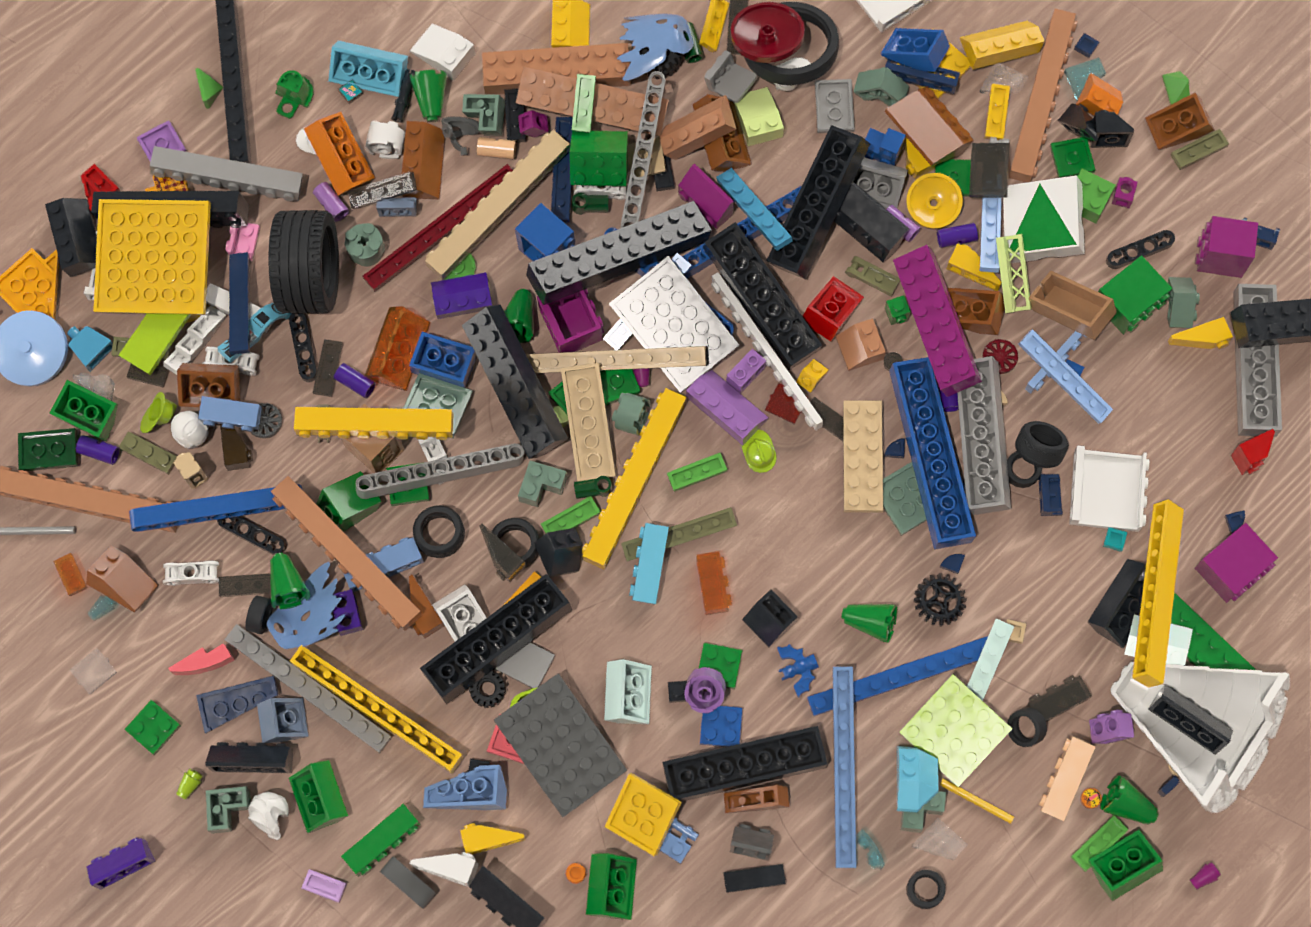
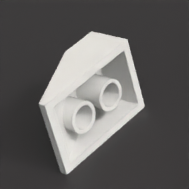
[410,24,475,81]
[432,585,486,642]
[410,852,479,887]

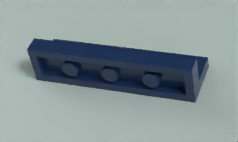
[885,59,960,94]

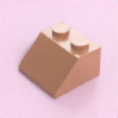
[836,318,886,371]

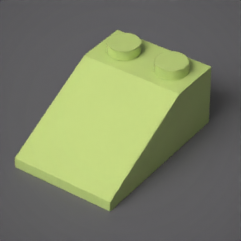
[734,87,784,146]

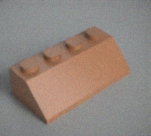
[660,95,736,160]

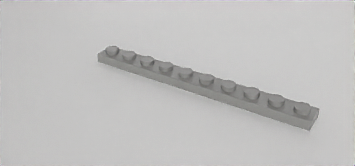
[224,624,392,753]

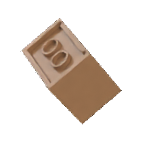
[341,404,404,473]

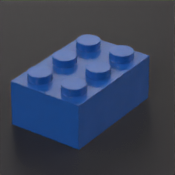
[409,332,477,388]

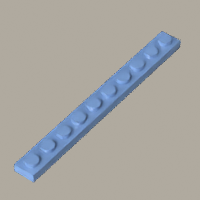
[832,667,856,868]

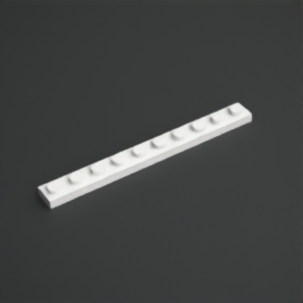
[711,272,823,431]

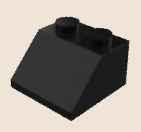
[1090,110,1134,148]
[534,528,583,577]

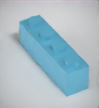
[629,523,669,604]

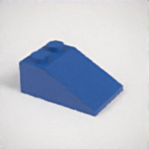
[881,28,950,72]

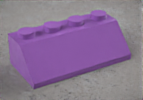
[686,370,768,445]

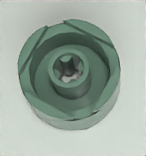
[345,223,385,267]
[612,393,650,436]

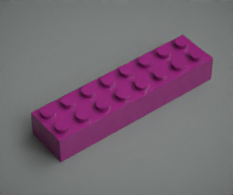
[893,244,982,397]

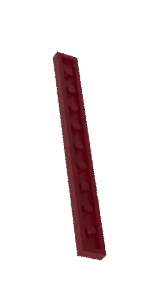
[362,164,513,292]

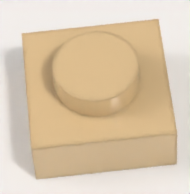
[1006,619,1026,644]

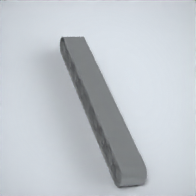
[620,71,665,228]
[356,444,524,499]

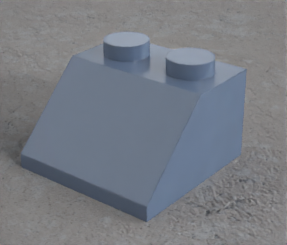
[257,698,308,743]

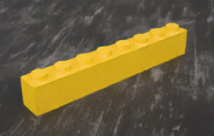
[294,407,454,440]

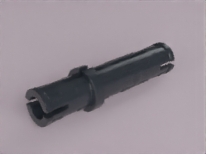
[391,69,416,123]

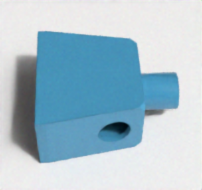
[67,326,113,372]

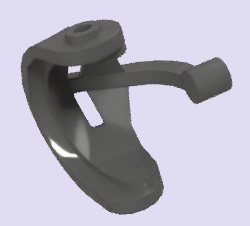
[441,116,480,155]

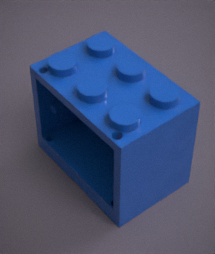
[515,203,576,262]

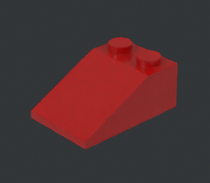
[802,276,864,342]

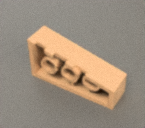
[1039,735,1095,821]

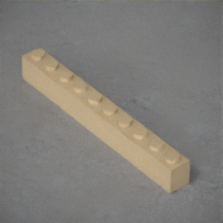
[425,130,570,280]

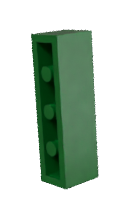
[341,804,420,877]

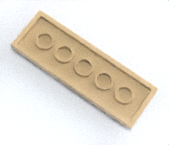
[561,363,616,481]
[843,401,883,513]

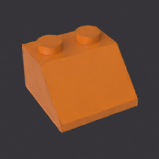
[1076,73,1123,116]

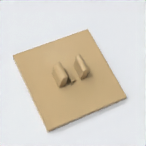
[628,137,666,177]

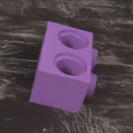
[726,349,766,394]
[1089,710,1134,744]

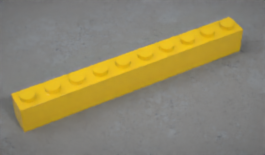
[582,388,686,570]
[1132,499,1184,688]
[290,645,464,774]

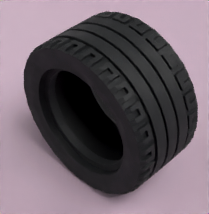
[268,210,339,313]

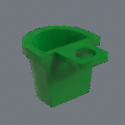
[275,70,314,119]

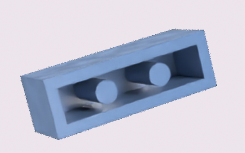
[198,396,262,432]

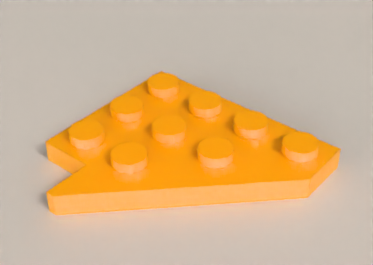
[0,248,59,319]

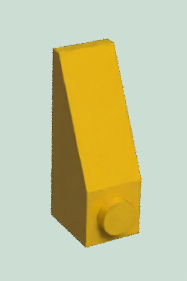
[904,136,936,180]
[946,243,1001,291]
[1168,317,1233,349]
[460,823,525,855]

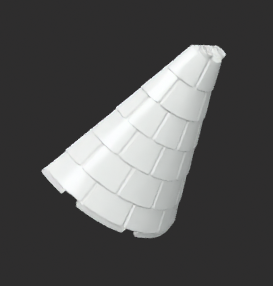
[1111,662,1290,813]

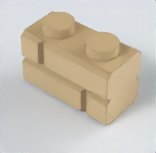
[174,452,208,489]

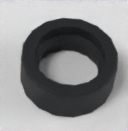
[1007,451,1042,488]
[245,595,273,634]
[1007,707,1047,748]
[906,870,946,909]

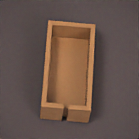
[1029,271,1116,340]

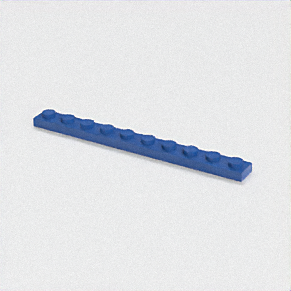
[807,636,988,717]

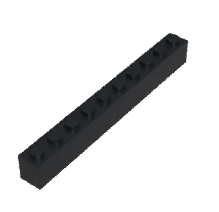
[215,0,252,164]

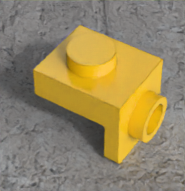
[796,359,828,392]

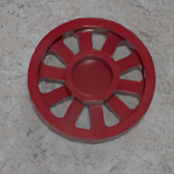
[982,339,1018,374]

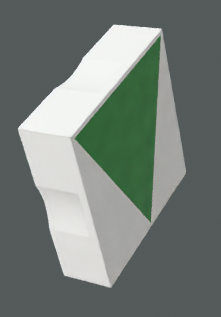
[1003,175,1085,263]

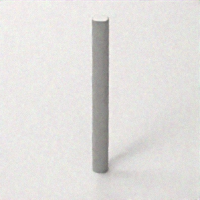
[0,526,75,535]

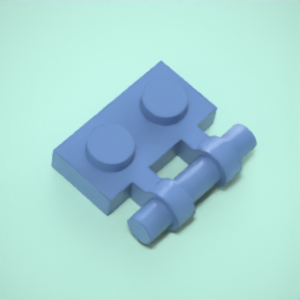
[659,817,699,864]

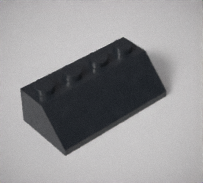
[834,182,909,262]
[45,198,97,277]
[1088,559,1146,649]
[1148,685,1233,755]
[205,742,293,773]
[469,866,547,927]

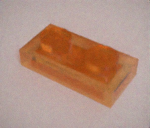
[53,553,88,596]

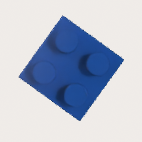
[700,706,742,747]

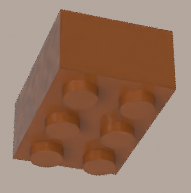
[177,363,240,407]

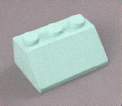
[1125,614,1193,666]
[604,659,652,724]

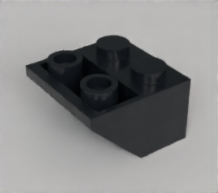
[742,589,798,648]

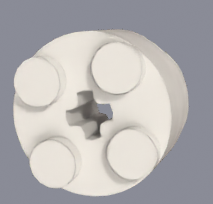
[365,121,405,159]

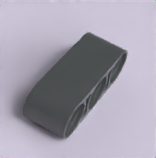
[380,856,436,909]

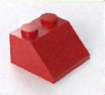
[1231,429,1275,475]

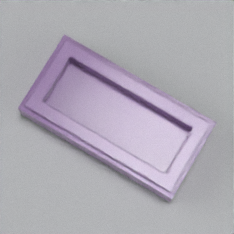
[302,869,347,903]

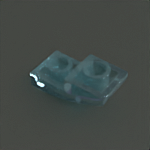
[856,829,885,870]

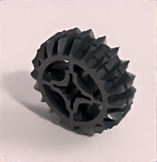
[913,574,967,627]

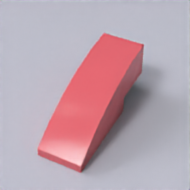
[168,643,235,675]

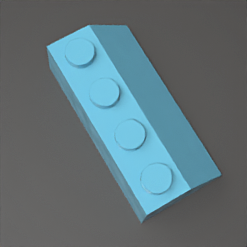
[328,41,408,97]

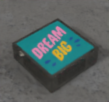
[338,79,364,104]

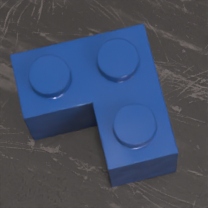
[865,128,906,166]

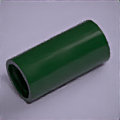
[676,22,704,64]

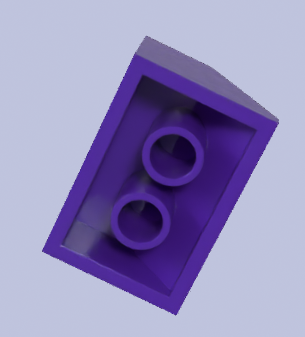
[431,272,493,319]
[86,837,156,890]

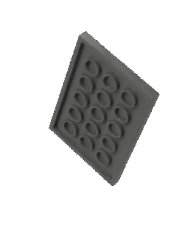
[493,673,627,817]

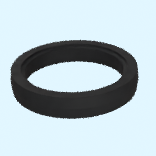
[744,2,839,85]

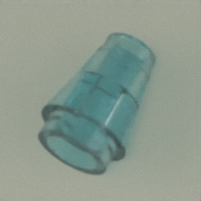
[87,594,117,621]

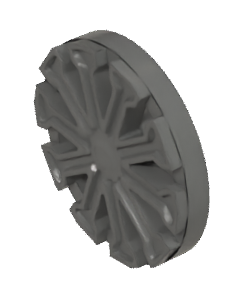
[250,403,282,438]

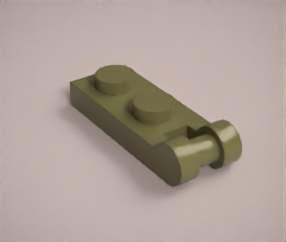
[845,256,900,296]

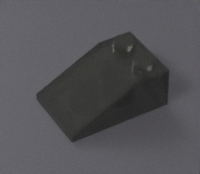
[969,143,1011,198]

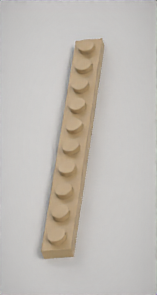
[526,346,706,373]

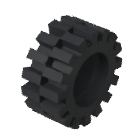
[469,671,506,708]

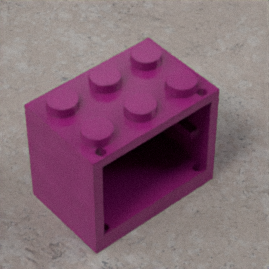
[1195,216,1258,278]
[537,289,604,353]
[1195,523,1278,603]

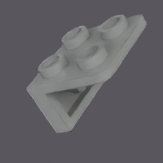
[704,50,757,103]

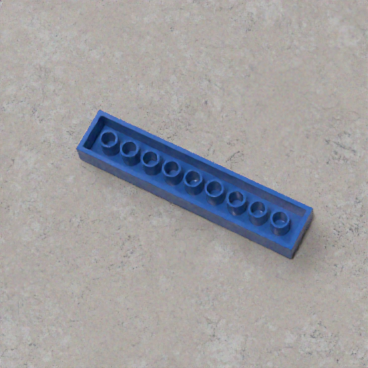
[889,357,976,550]

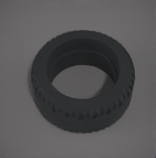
[1015,421,1069,468]
[413,505,465,558]
[488,518,539,571]

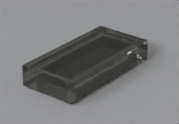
[126,364,169,388]

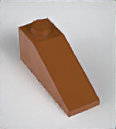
[409,575,444,639]
[724,785,789,813]

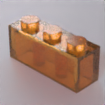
[696,551,732,615]

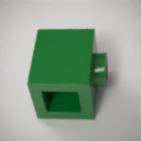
[884,295,911,325]

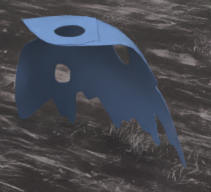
[617,14,694,81]
[267,562,345,649]

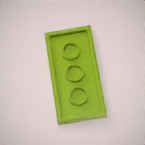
[119,314,191,375]

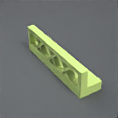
[996,234,1032,313]

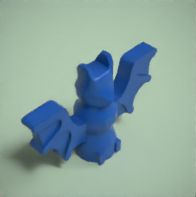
[777,644,819,698]

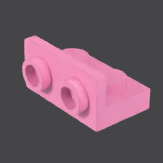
[226,223,260,261]

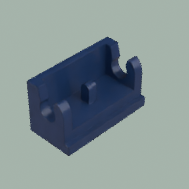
[1242,217,1280,250]
[1038,474,1063,516]

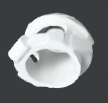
[171,411,209,449]
[248,792,289,840]

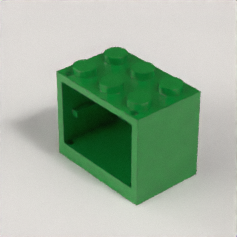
[570,130,628,186]
[1098,255,1173,335]

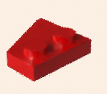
[80,164,120,211]

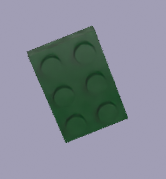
[18,428,78,471]

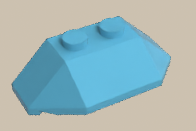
[896,746,939,812]

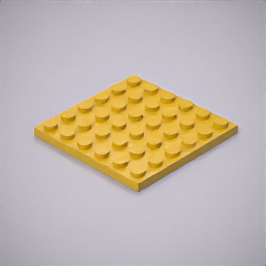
[93,199,211,315]

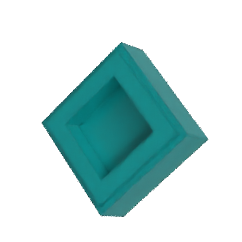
[1103,527,1127,552]

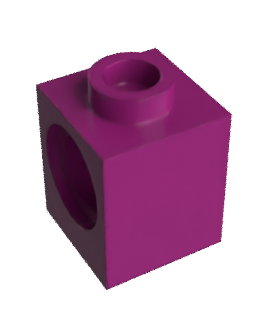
[518,110,548,138]
[1111,177,1138,209]

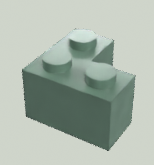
[853,67,909,107]
[462,94,505,136]
[1167,277,1200,328]
[518,461,568,507]
[206,786,251,834]
[900,791,946,833]

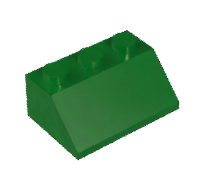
[49,380,118,442]
[289,760,348,834]
[1088,830,1163,901]
[586,853,637,920]

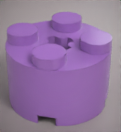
[684,668,726,713]

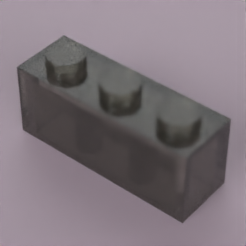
[1026,675,1092,722]

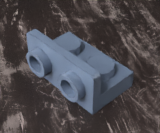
[377,198,417,217]

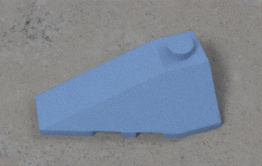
[423,765,507,810]

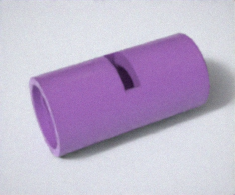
[313,182,349,222]
[886,205,921,242]

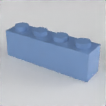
[343,537,424,592]

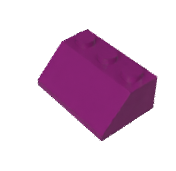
[678,163,733,229]

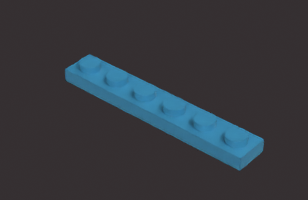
[716,168,792,250]

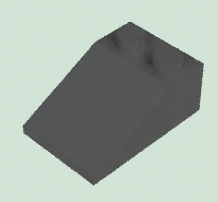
[730,824,774,861]

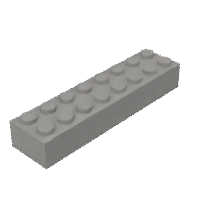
[1233,284,1282,437]
[958,356,1011,515]

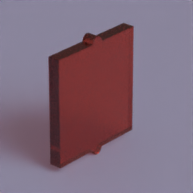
[765,383,808,425]

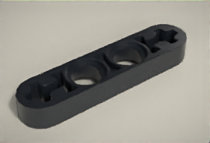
[1106,230,1175,269]
[289,313,317,382]
[217,516,286,555]

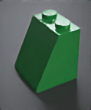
[316,471,381,532]

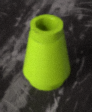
[176,768,203,799]

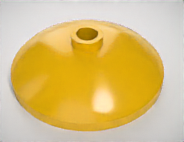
[906,173,963,229]

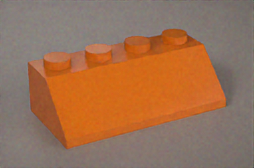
[304,112,375,195]

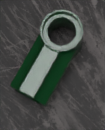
[572,192,608,215]
[574,476,613,499]

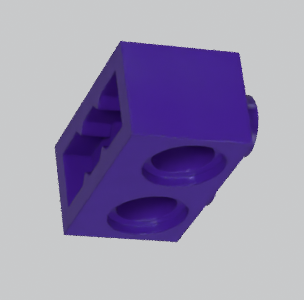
[331,589,363,636]

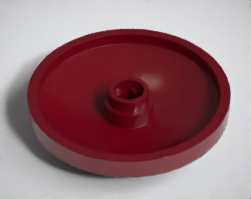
[731,2,805,63]

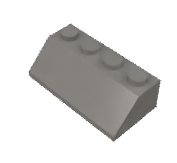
[853,158,908,208]

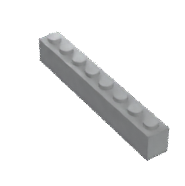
[150,146,302,201]

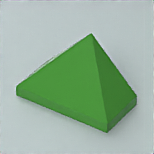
[195,68,223,109]
[1162,71,1190,105]

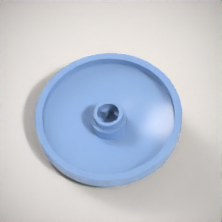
[0,311,68,386]

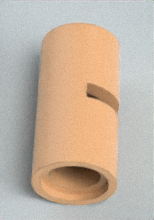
[477,137,516,159]

